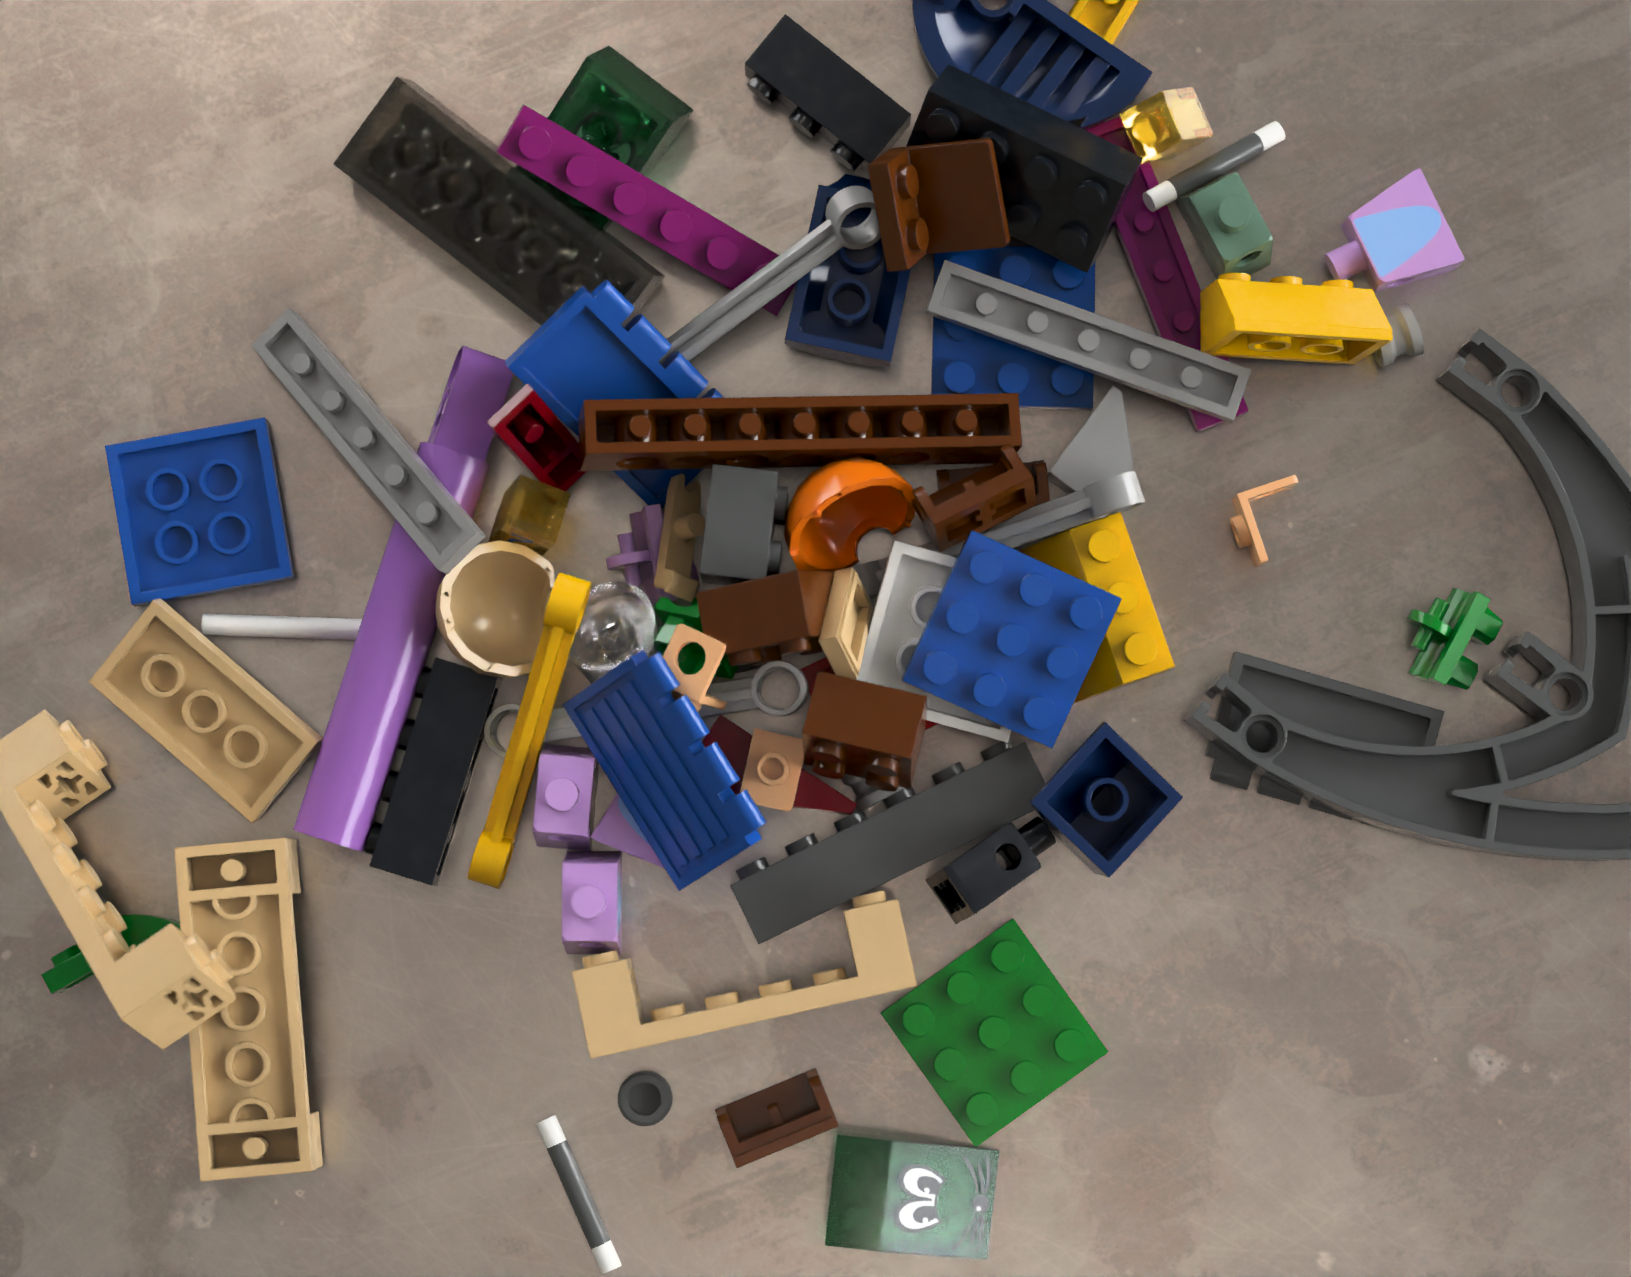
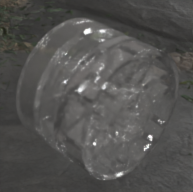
[569,582,663,684]

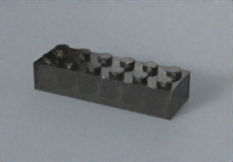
[334,77,665,327]

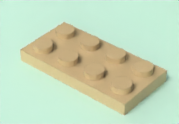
[89,598,323,823]

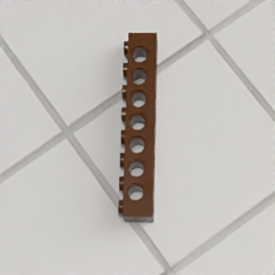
[578,393,1022,471]

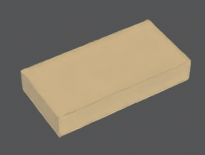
[819,567,874,679]

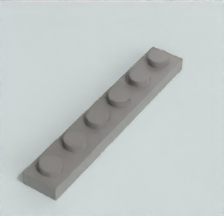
[926,260,1252,423]
[251,308,486,574]

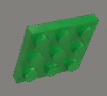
[880,918,1108,1147]

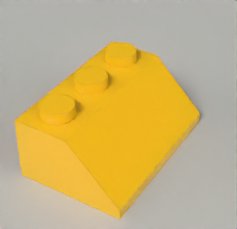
[1200,273,1392,365]
[1019,512,1175,704]

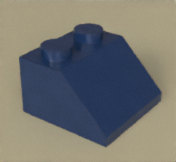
[1029,722,1183,878]

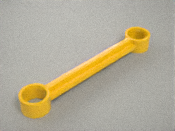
[468,572,592,889]

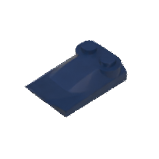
[785,174,911,366]

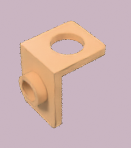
[1230,475,1298,568]
[663,624,727,712]
[740,728,804,811]

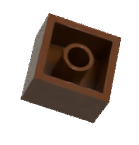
[696,570,835,667]
[802,671,927,792]

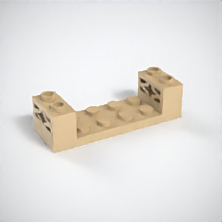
[0,709,237,1050]
[174,838,323,1182]
[572,891,917,1059]

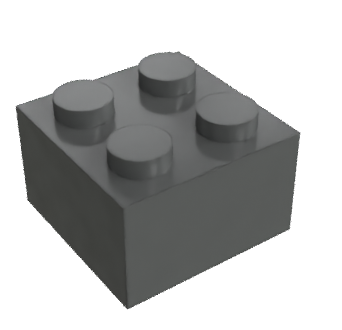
[700,464,789,586]

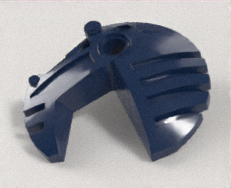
[912,0,1152,129]

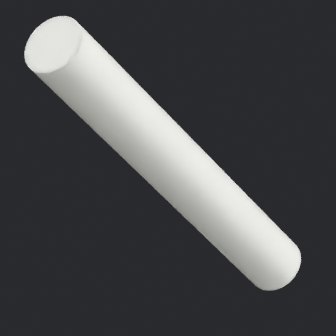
[201,613,362,640]

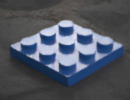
[931,246,1096,411]
[105,417,295,607]
[901,529,1122,749]

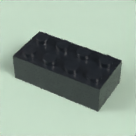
[906,64,1143,273]

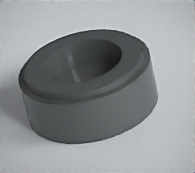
[617,1071,673,1126]

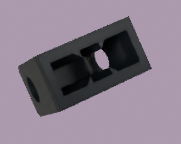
[926,817,1056,924]

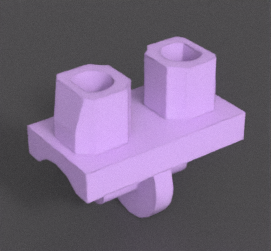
[606,504,700,610]

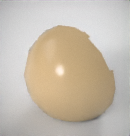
[435,540,555,679]

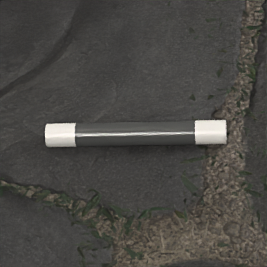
[1143,121,1285,212]
[536,1115,622,1274]

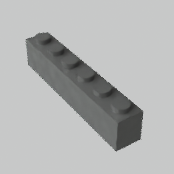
[730,739,1046,945]

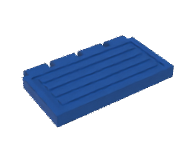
[505,280,724,509]
[563,650,767,891]

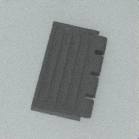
[1205,651,1444,834]

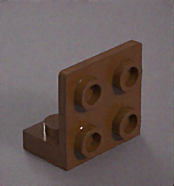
[867,138,1010,272]

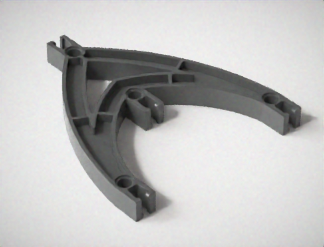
[1184,328,1631,861]

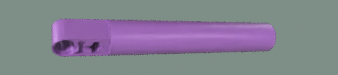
[293,345,513,852]

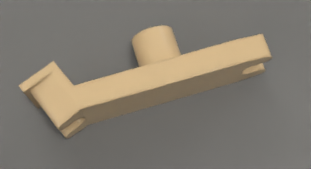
[654,474,706,603]

